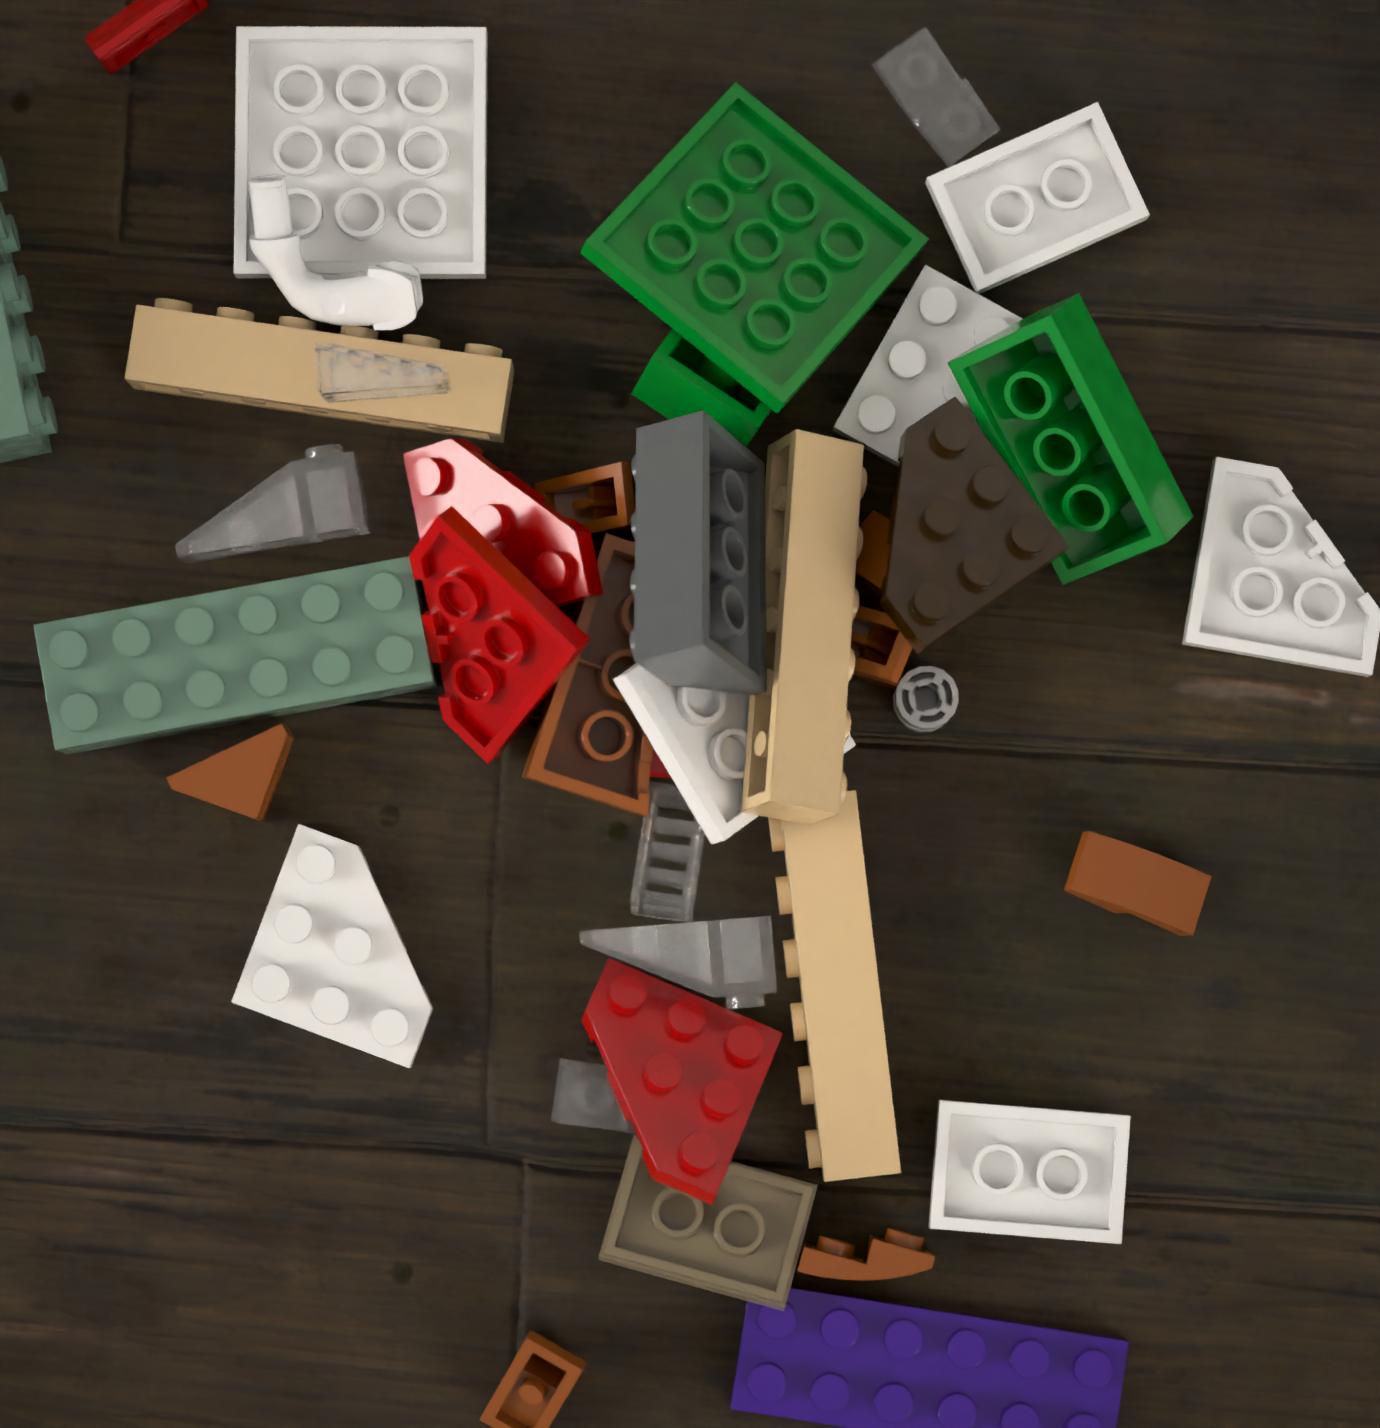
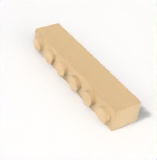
[125,298,515,443]
[741,429,867,825]
[768,790,901,1182]

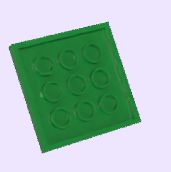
[580,82,929,414]

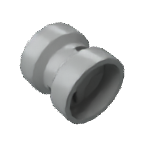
[892,666,959,733]

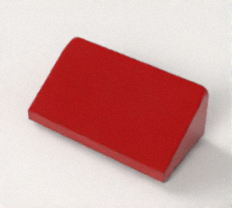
[85,0,210,74]

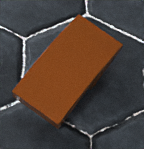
[1064,831,1212,936]
[796,1228,935,1281]

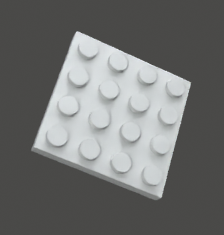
[234,26,488,279]

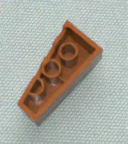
[521,533,653,817]

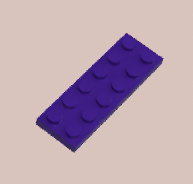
[730,1286,1129,1428]

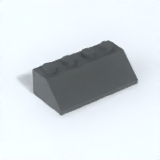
[630,410,766,695]

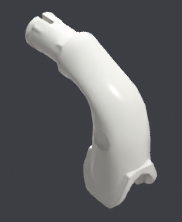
[248,175,423,330]

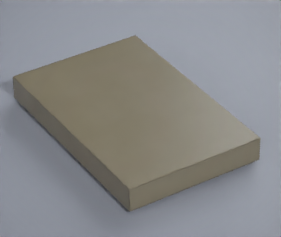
[599,1135,818,1311]

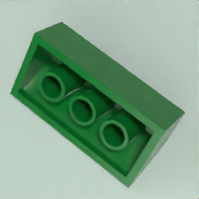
[947,293,1194,585]

